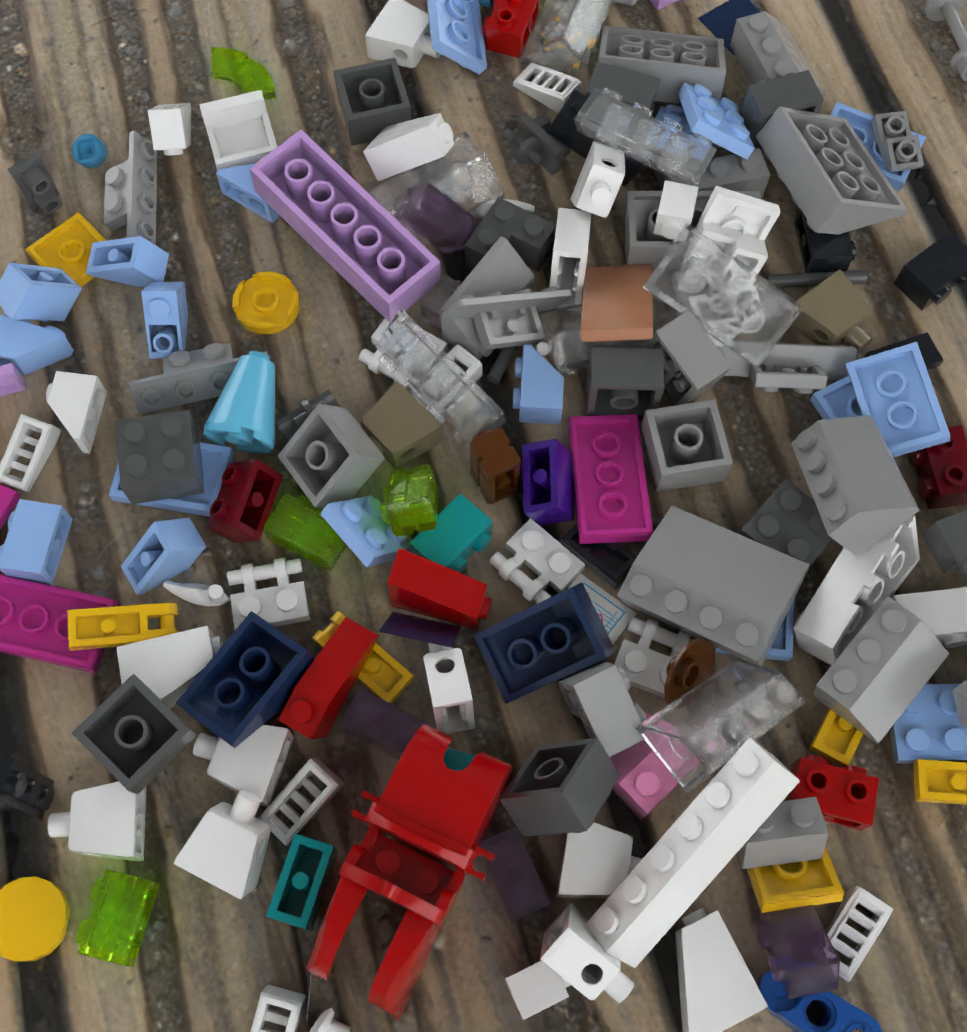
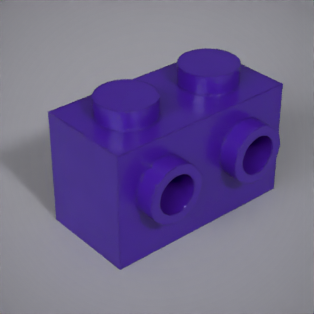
[522,439,574,525]

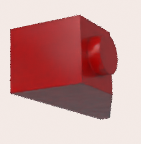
[278,617,380,739]

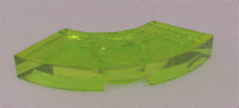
[211,47,276,100]

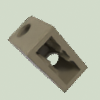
[785,269,873,354]
[361,381,443,468]

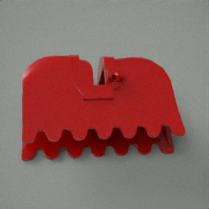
[306,724,514,1020]

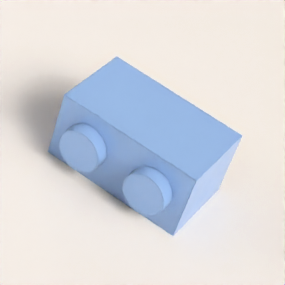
[0,263,82,322]
[0,499,73,586]

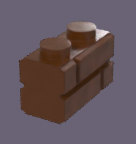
[470,428,521,505]

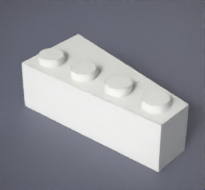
[793,515,920,665]

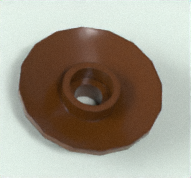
[664,638,715,711]

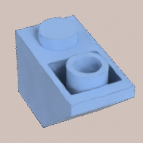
[141,282,188,359]
[0,315,74,375]
[513,344,564,424]

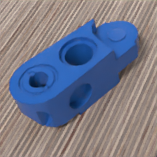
[757,968,883,1032]

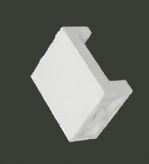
[199,90,278,171]

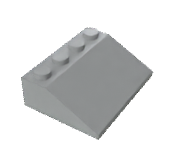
[598,25,726,106]
[756,106,908,235]
[617,506,810,668]

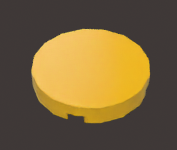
[232,271,300,334]
[0,876,71,962]

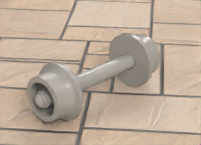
[925,0,967,81]

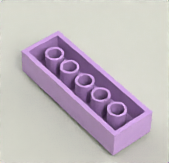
[250,129,440,323]

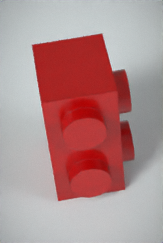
[482,0,540,59]
[785,755,879,831]

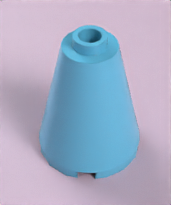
[203,351,275,454]

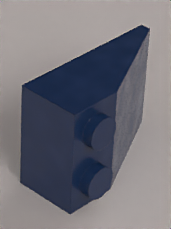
[473,582,615,704]
[176,611,315,748]

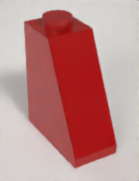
[387,548,492,630]

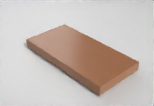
[580,264,653,342]

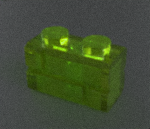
[380,464,438,537]
[263,493,347,571]
[76,869,161,967]

